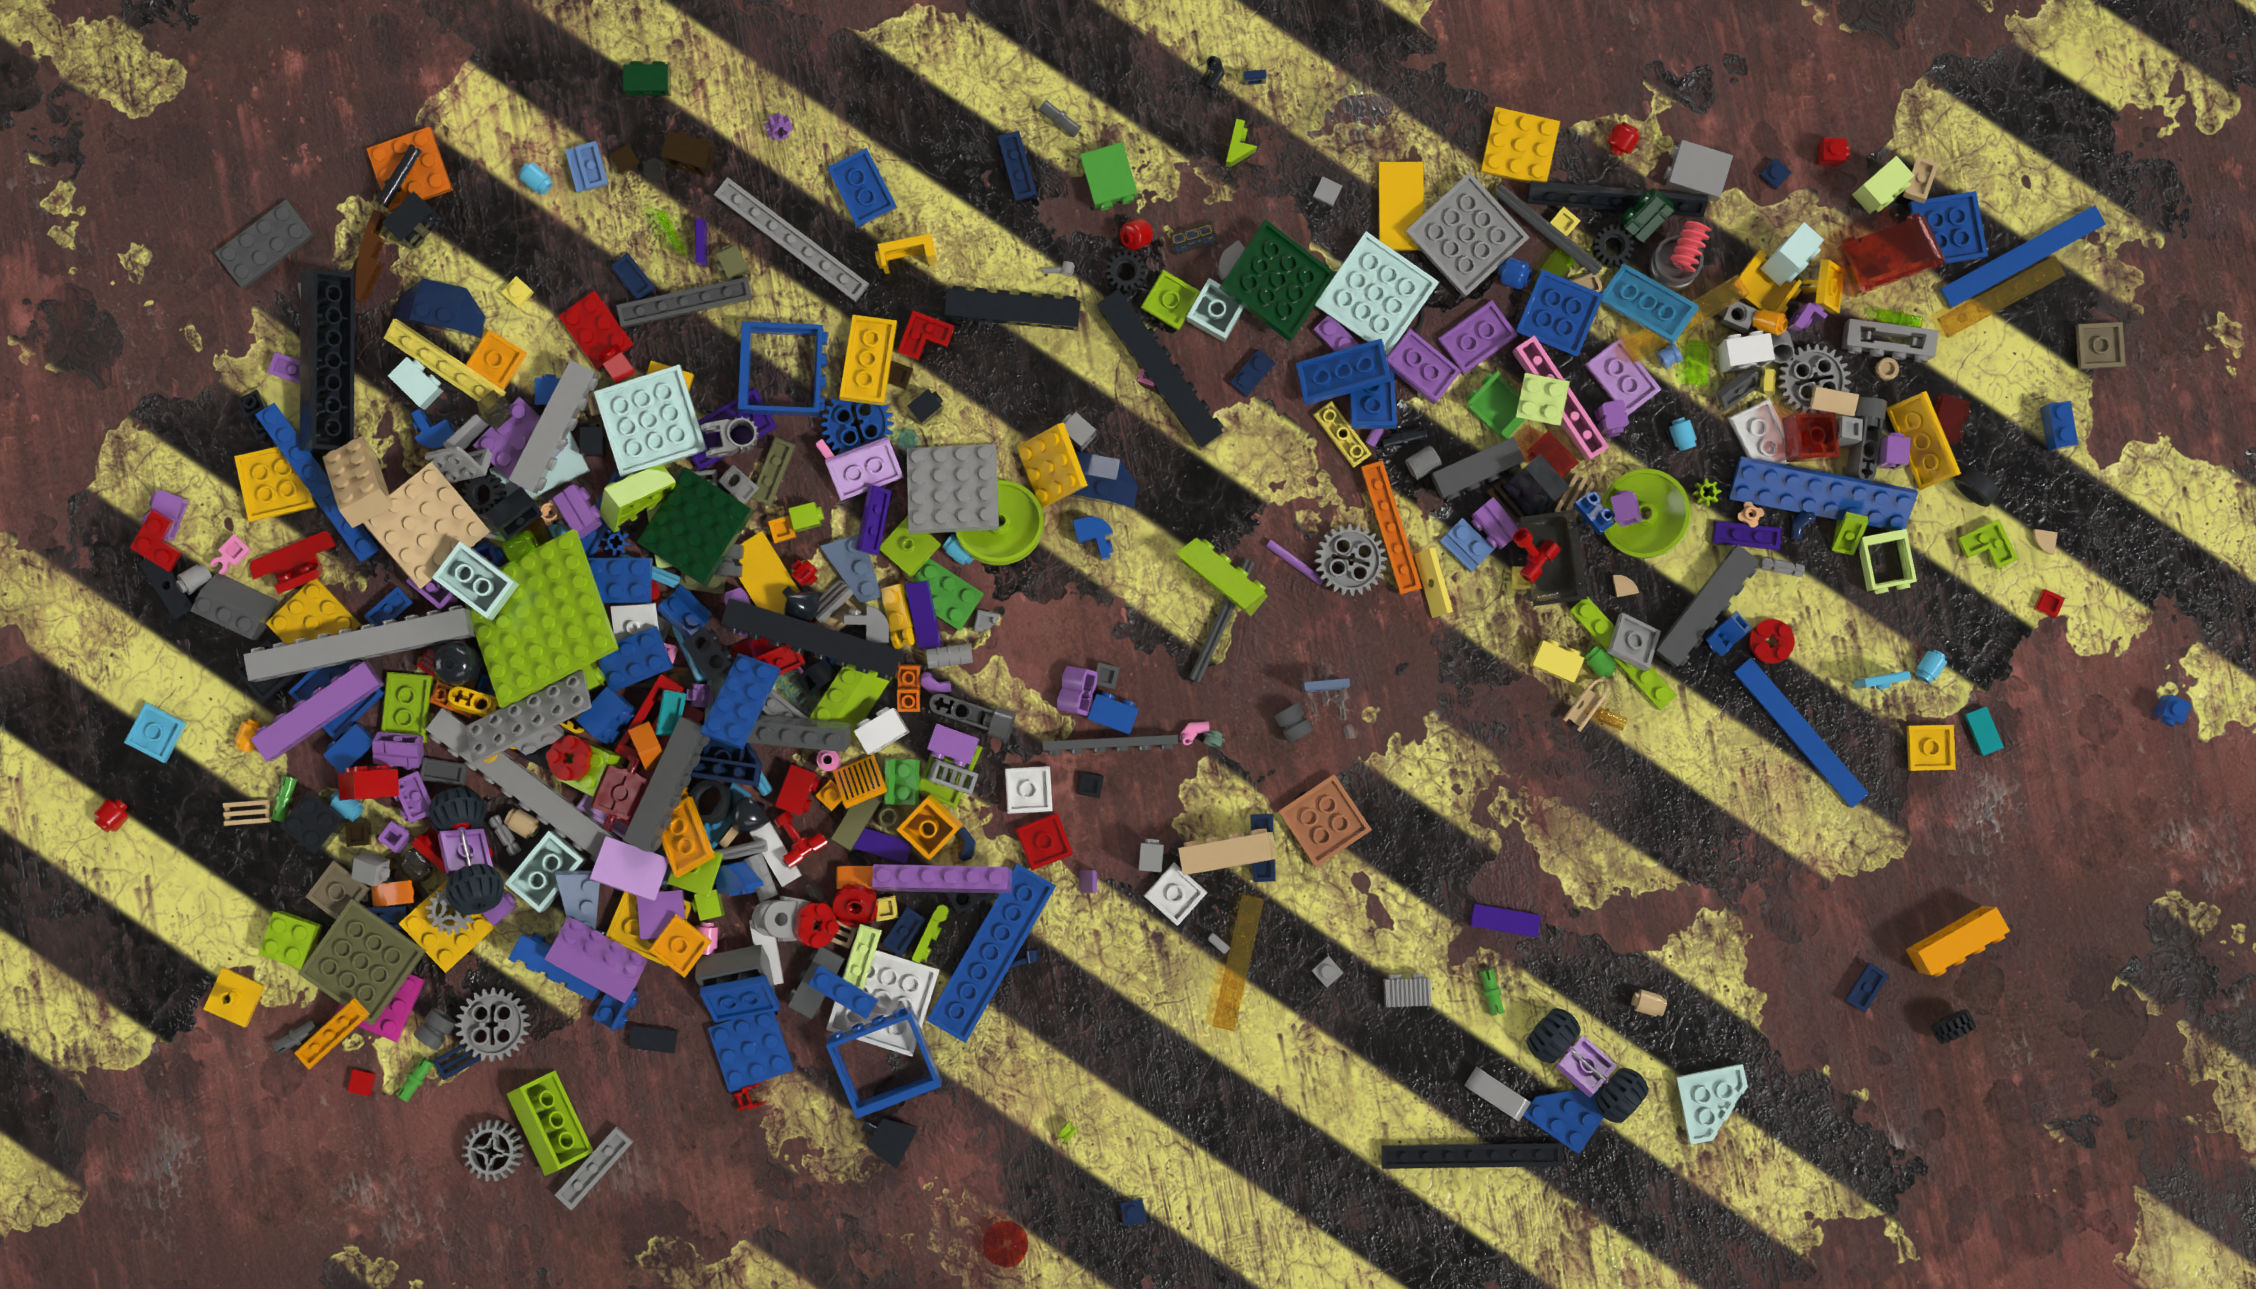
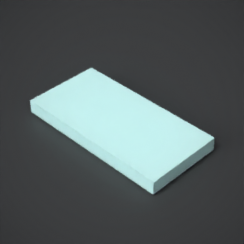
[489,430,590,499]

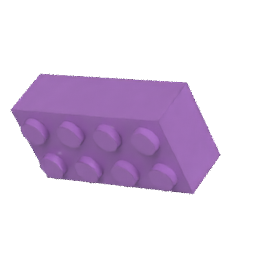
[544,916,648,1003]

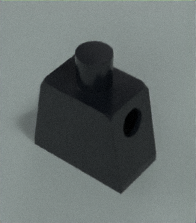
[860,1116,918,1169]

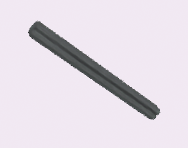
[1494,185,1602,275]
[1190,558,1254,682]

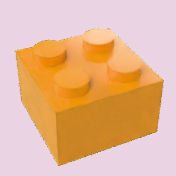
[896,794,963,861]

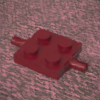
[591,756,650,831]

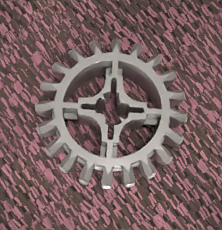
[462,1119,524,1181]

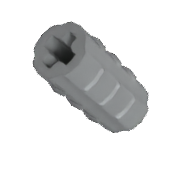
[926,644,973,669]
[743,853,778,902]

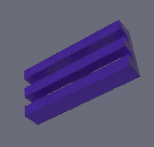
[695,218,707,267]

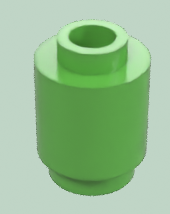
[1584,645,1617,678]

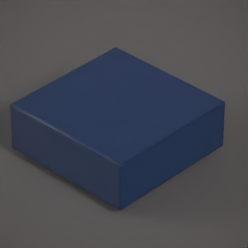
[1243,69,1266,85]

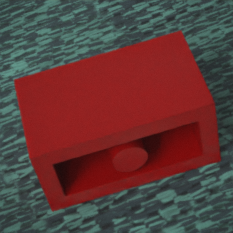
[775,764,820,816]

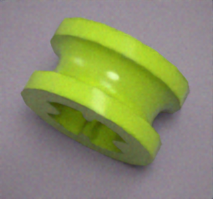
[1056,1121,1078,1144]

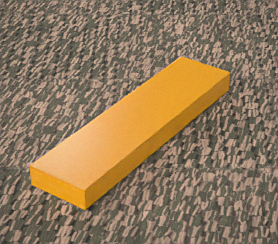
[294,998,370,1070]

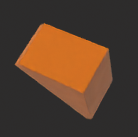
[628,721,663,772]

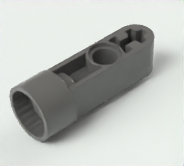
[1846,397,1887,481]
[930,694,1016,742]

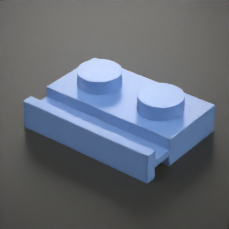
[565,141,609,194]
[1439,518,1494,572]

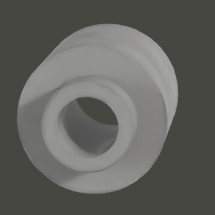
[176,564,212,595]

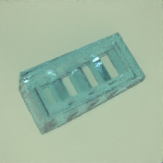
[776,669,821,715]

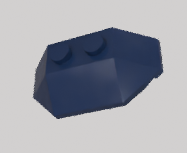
[393,279,486,338]
[1069,451,1138,509]
[690,738,762,787]

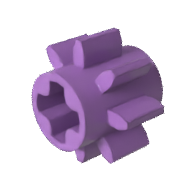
[764,112,793,141]
[686,684,714,708]

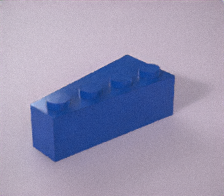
[508,932,601,1001]

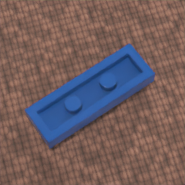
[808,965,879,1020]

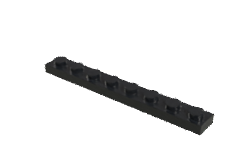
[1527,181,1708,217]
[1381,1142,1563,1169]

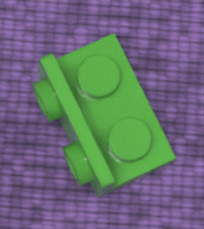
[883,759,920,805]

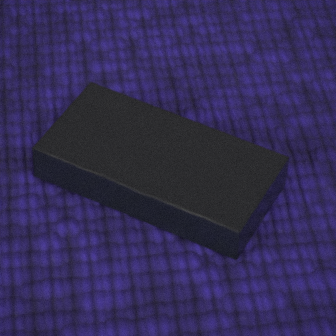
[629,1025,678,1054]

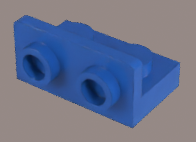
[657,585,713,639]
[592,988,639,1032]

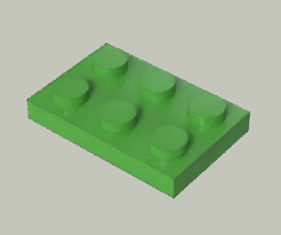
[905,558,984,631]

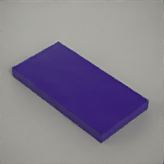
[691,388,778,471]

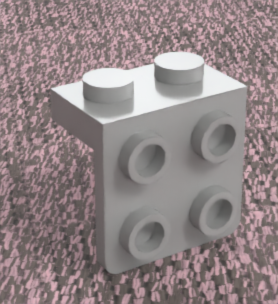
[425,446,493,483]

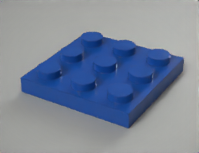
[1908,191,1988,268]
[1515,269,1604,357]
[288,662,385,740]
[708,1011,794,1093]

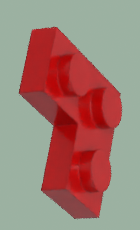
[897,311,955,361]
[130,509,182,572]

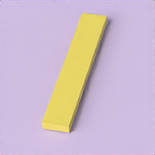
[384,319,506,412]

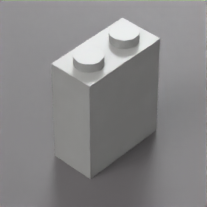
[1664,140,1733,202]

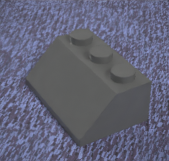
[191,572,278,641]
[695,944,775,992]

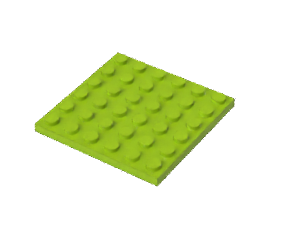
[465,529,619,708]

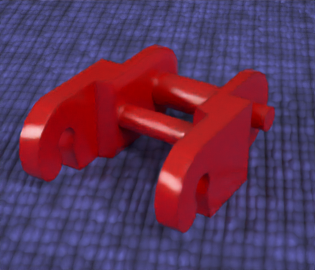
[732,1083,766,1112]

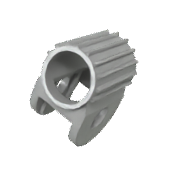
[701,416,759,458]
[752,896,811,942]

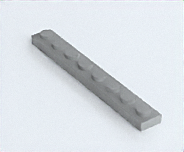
[714,177,869,302]

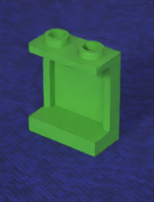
[1080,142,1138,211]
[1465,371,1525,441]

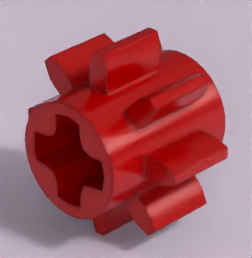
[791,559,818,586]

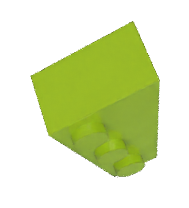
[600,465,676,533]

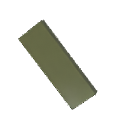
[750,437,796,507]
[831,794,884,852]

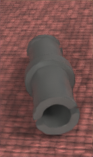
[1038,99,1082,138]
[272,1019,319,1055]

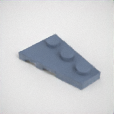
[820,534,882,604]
[554,871,600,930]

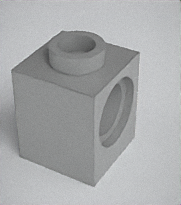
[1719,299,1757,333]
[1829,416,1863,448]
[719,465,759,504]

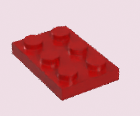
[558,291,634,371]

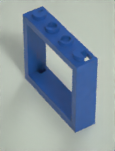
[738,321,828,417]
[826,1007,942,1119]

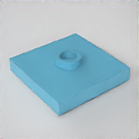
[1853,671,1911,690]
[124,703,187,763]

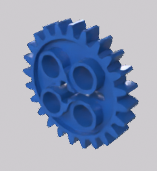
[821,393,894,454]

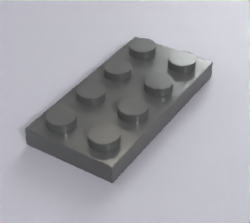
[215,199,315,289]

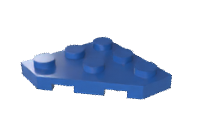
[1523,1087,1604,1155]

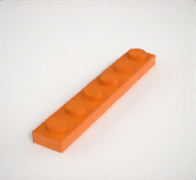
[1361,460,1422,595]

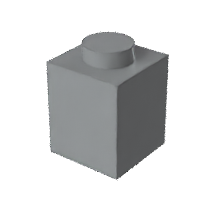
[351,852,390,887]

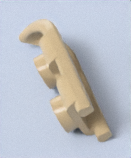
[1563,678,1608,732]

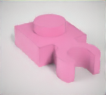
[210,534,252,575]

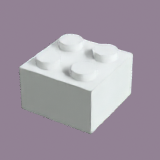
[1717,331,1775,373]
[854,707,910,755]

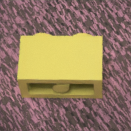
[1530,639,1585,684]

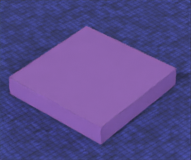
[637,890,686,939]

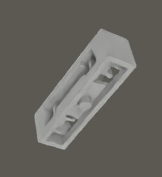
[1841,319,1938,363]

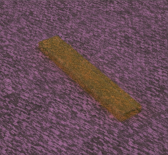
[1937,256,2066,338]
[1621,274,1750,364]
[1212,894,1264,1031]

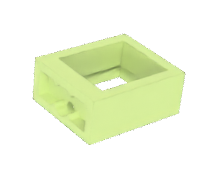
[1858,529,1917,594]

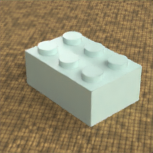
[432,541,520,620]
[505,831,588,913]

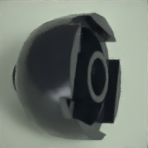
[433,641,481,686]

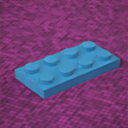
[1601,263,1699,344]

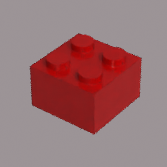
[338,765,399,801]

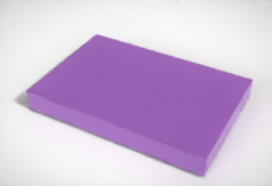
[1437,300,1518,375]
[1387,329,1461,405]

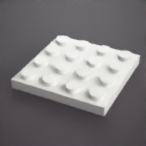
[826,943,940,1057]

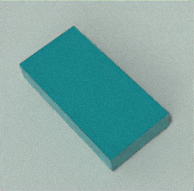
[655,689,686,737]
[1964,706,2004,756]

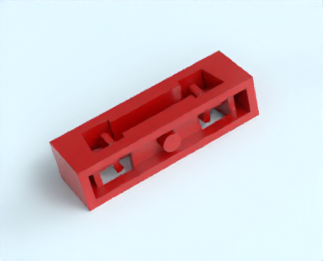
[614,673,687,765]

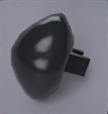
[782,586,820,622]
[731,797,770,833]

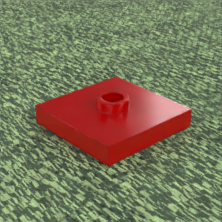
[1016,813,1074,871]

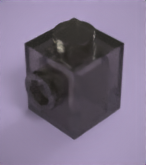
[477,389,512,430]

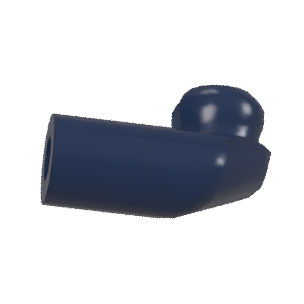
[1791,511,1816,540]
[956,826,976,862]

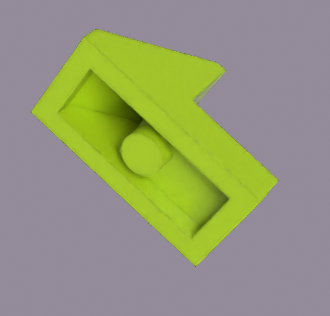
[1225,119,1257,168]
[1832,512,1868,556]

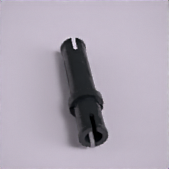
[375,144,422,209]

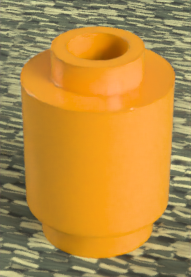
[1752,309,1788,336]
[234,718,262,753]

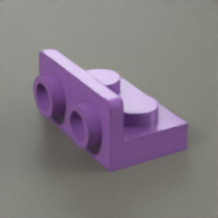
[1786,302,1827,335]
[394,771,431,824]

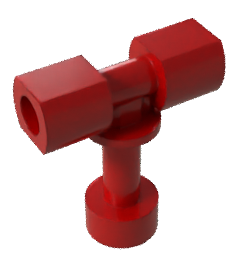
[1513,528,1561,584]
[774,811,828,870]

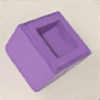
[1079,870,1097,893]

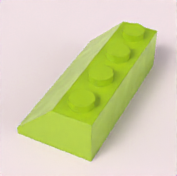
[1176,538,1268,617]
[809,664,892,740]
[507,1071,594,1176]

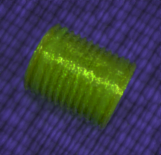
[502,530,539,563]

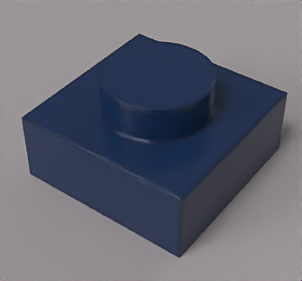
[1759,158,1791,190]
[1120,1198,1147,1226]

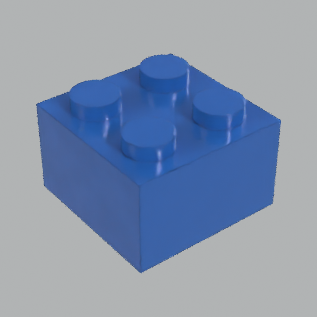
[576,687,638,745]

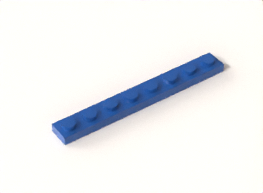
[255,403,380,563]

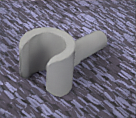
[1043,261,1075,276]

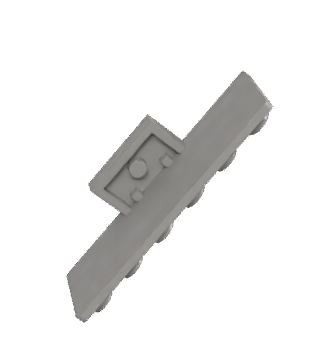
[466,670,592,764]

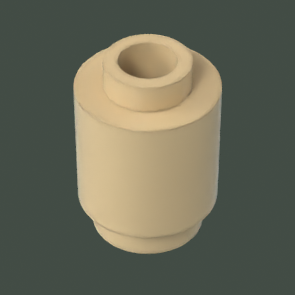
[504,808,540,839]
[1631,989,1667,1017]

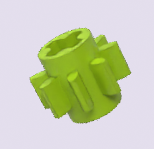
[1691,478,1721,507]

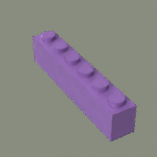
[251,661,384,761]
[872,864,1012,893]

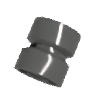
[714,544,744,578]
[1274,702,1314,744]
[414,1007,457,1050]

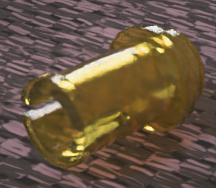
[1596,708,1627,731]

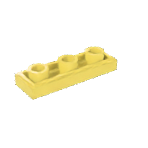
[1313,401,1372,468]
[1414,547,1453,618]

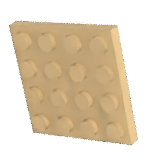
[363,462,490,589]

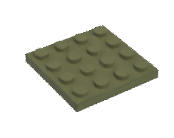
[298,899,427,1026]

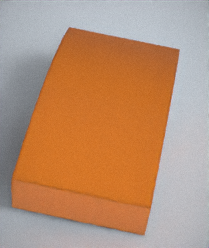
[897,664,921,712]
[429,681,483,719]
[836,866,875,890]
[371,880,414,907]

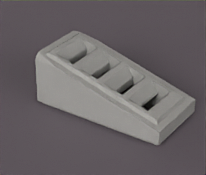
[927,759,979,795]

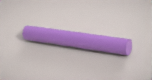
[1266,540,1324,585]

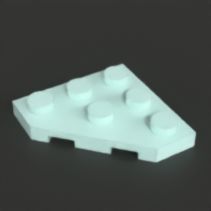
[1675,1064,1748,1145]

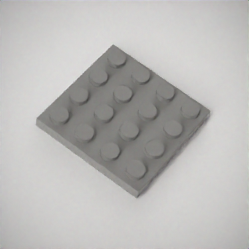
[1405,172,1530,298]
[907,444,999,534]

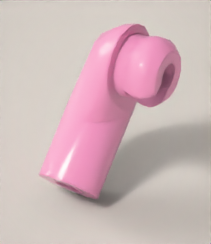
[1180,722,1209,745]

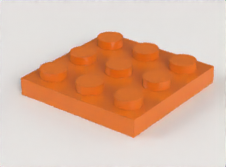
[366,126,453,212]

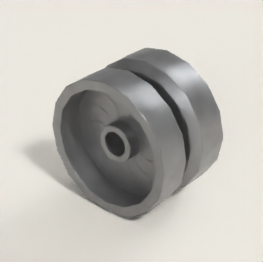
[1649,235,1704,291]

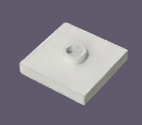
[610,603,659,642]
[1005,766,1053,814]
[1144,862,1207,926]

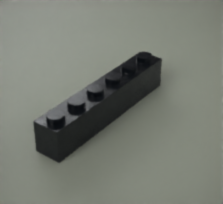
[944,286,1081,331]

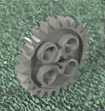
[1777,344,1851,417]
[1314,524,1387,597]
[455,988,531,1062]

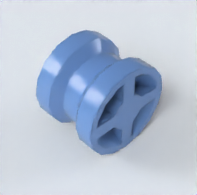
[1655,343,1682,370]

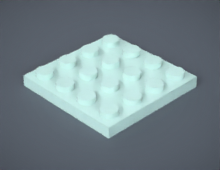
[1315,231,1439,356]
[594,365,707,478]

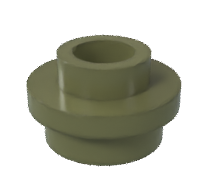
[877,806,900,828]

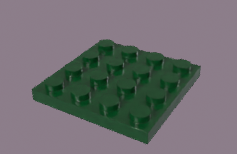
[1219,219,1336,342]
[637,467,755,587]

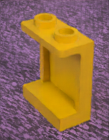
[875,233,938,274]
[1729,250,1802,314]

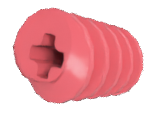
[1670,221,1712,273]

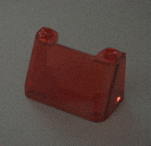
[1838,213,1946,298]

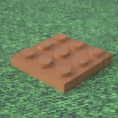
[1278,774,1372,867]

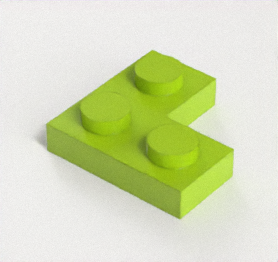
[1957,519,2018,569]

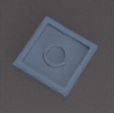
[1301,678,1350,693]

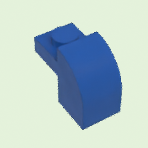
[411,409,456,451]
[1073,516,1114,561]
[1705,610,1751,657]

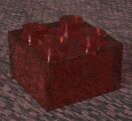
[1782,412,1840,462]

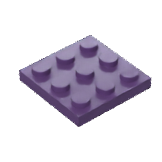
[473,397,568,490]

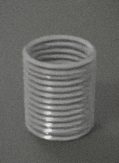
[1771,330,1794,363]
[1405,445,1442,480]

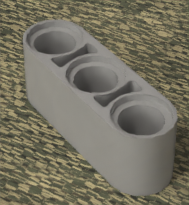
[1464,1067,1531,1121]

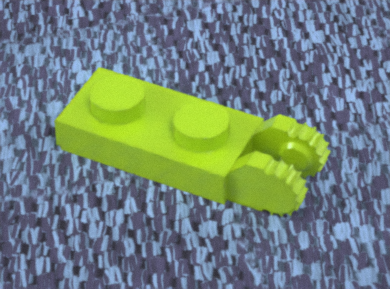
[912,904,949,963]

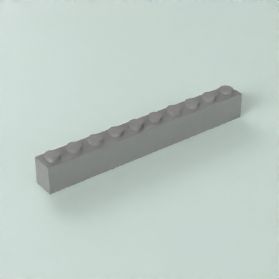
[243,605,475,682]
[425,708,625,863]

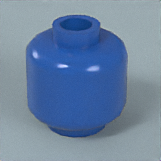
[1498,257,1532,289]

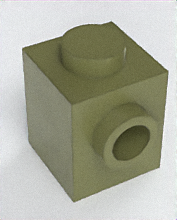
[716,245,751,281]

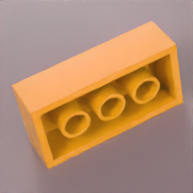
[1906,906,2010,977]

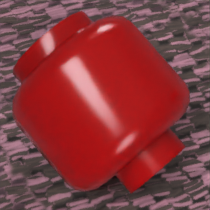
[1607,122,1640,156]
[1120,218,1153,250]
[93,799,129,833]

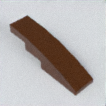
[355,209,387,305]

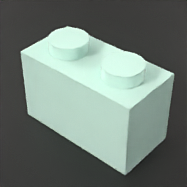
[388,357,443,410]

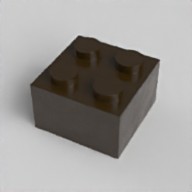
[661,129,717,178]

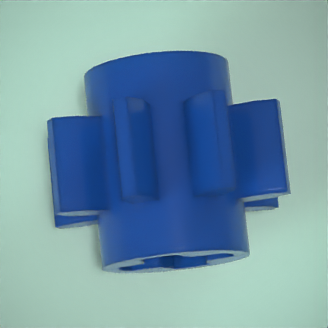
[602,529,631,556]

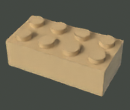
[323,436,393,528]
[1178,829,1278,875]

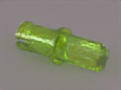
[1876,308,1923,328]

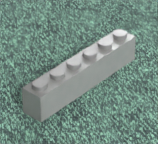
[509,360,599,494]

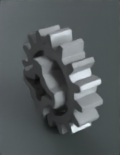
[426,886,475,935]

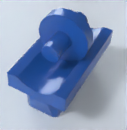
[1573,492,1616,535]

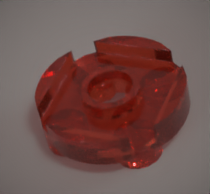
[983,1220,1028,1267]

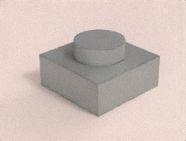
[1311,956,1343,988]

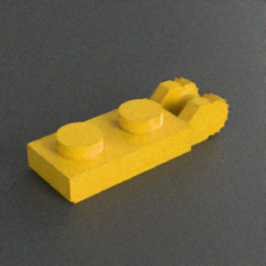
[880,583,915,649]

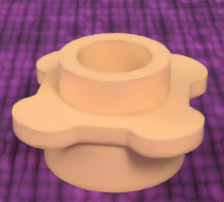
[538,499,563,526]
[1737,501,1764,528]

